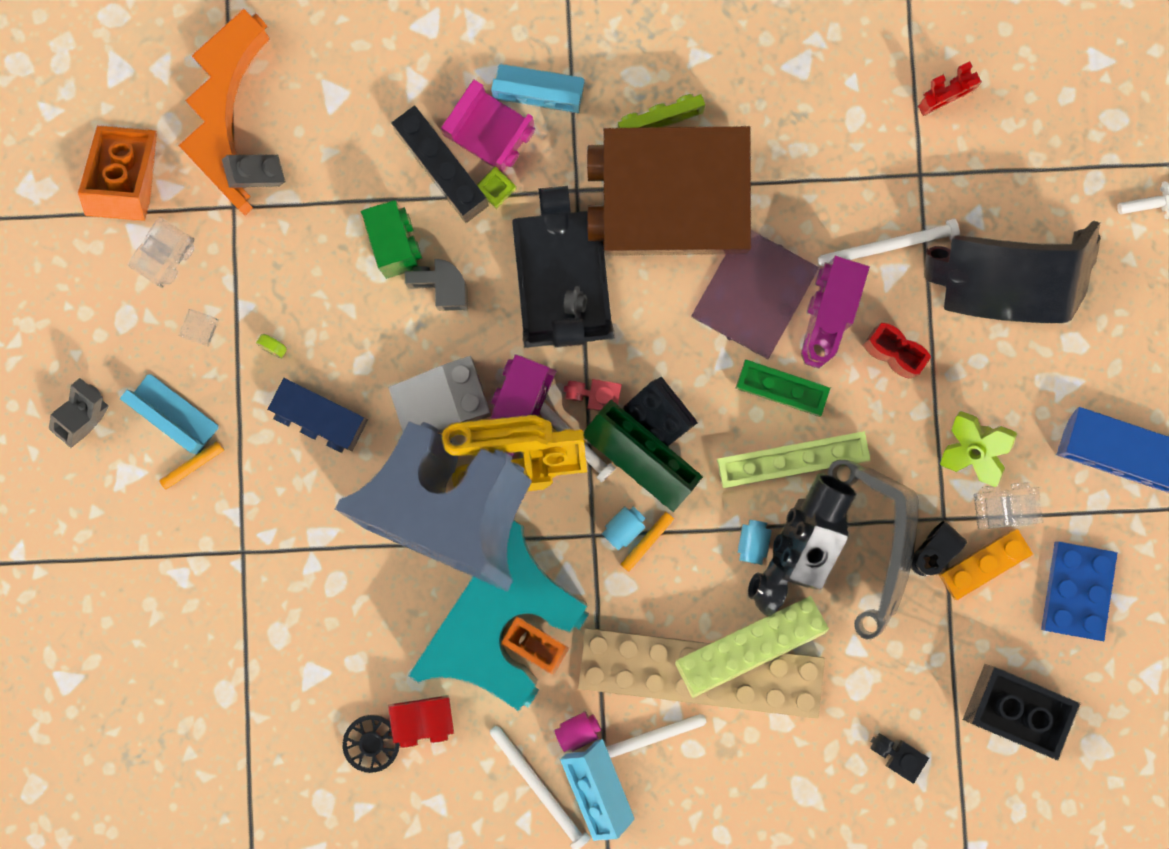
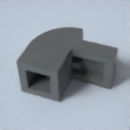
[405,259,468,311]
[49,378,109,448]

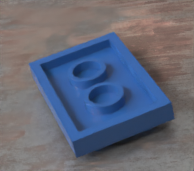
[1041,542,1118,641]

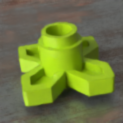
[940,411,1017,487]

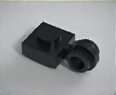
[870,733,929,784]

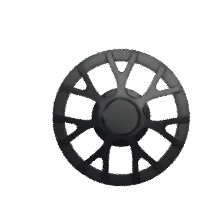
[342,715,400,773]

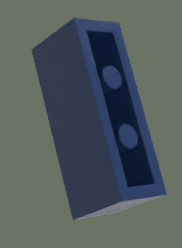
[267,378,368,453]

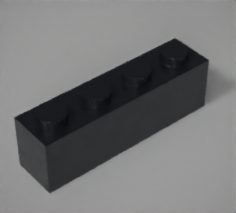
[391,105,489,223]

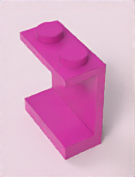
[441,79,535,173]

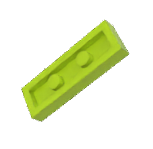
[617,94,705,128]

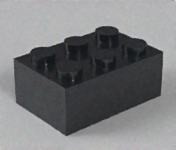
[962,664,1081,761]

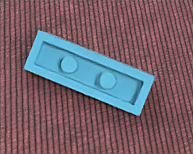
[491,64,584,113]
[120,374,219,454]
[560,740,634,841]

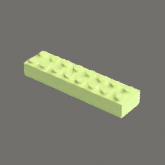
[675,596,829,698]

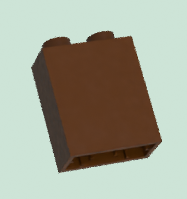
[587,126,751,256]

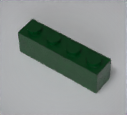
[583,400,703,512]

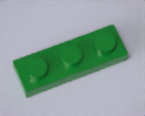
[735,359,830,417]

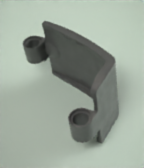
[828,460,918,640]

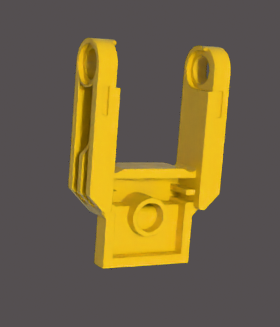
[442,415,587,491]

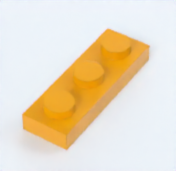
[939,528,1033,600]

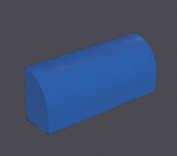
[1056,407,1169,493]

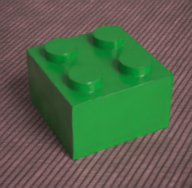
[361,200,422,279]

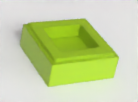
[477,166,517,209]

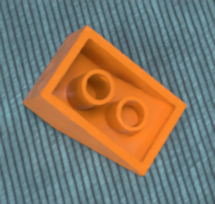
[78,125,157,221]

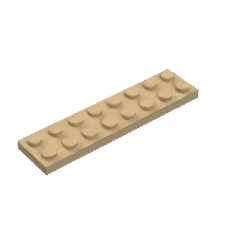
[578,628,825,719]

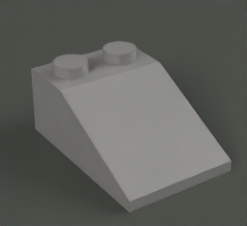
[388,356,491,433]

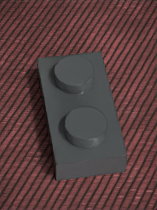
[222,155,285,188]

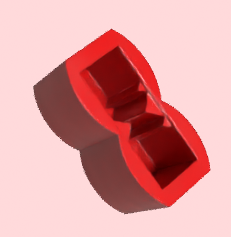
[863,323,932,379]
[388,695,454,748]

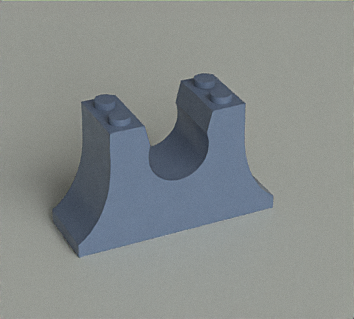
[335,421,532,591]

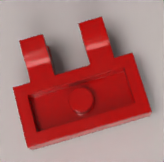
[918,61,982,116]

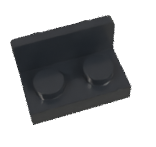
[623,376,698,446]

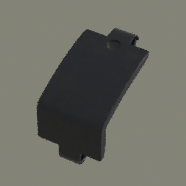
[512,186,615,348]
[924,221,1101,323]

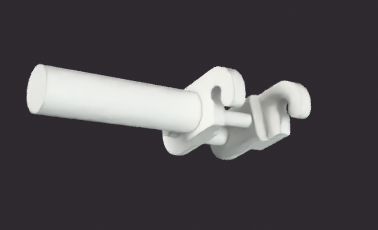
[1117,181,1169,219]

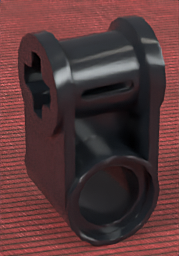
[911,520,967,576]

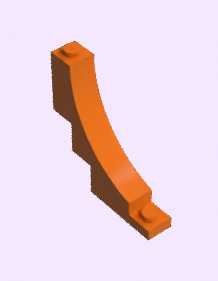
[178,9,270,216]

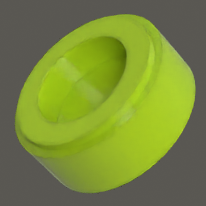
[256,334,287,359]

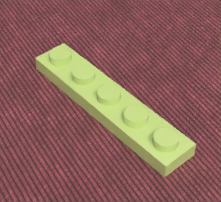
[717,431,871,488]

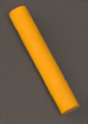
[159,440,225,490]
[620,511,674,572]

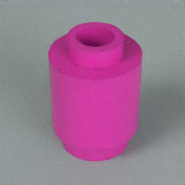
[554,711,601,752]

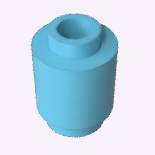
[602,506,646,551]
[737,520,772,565]

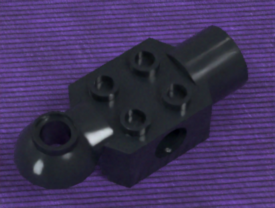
[748,474,857,616]

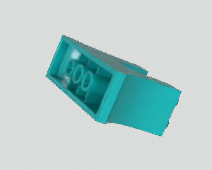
[408,520,589,711]

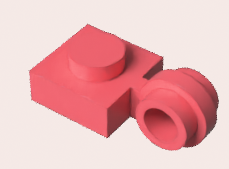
[563,379,622,411]

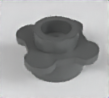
[564,286,587,318]

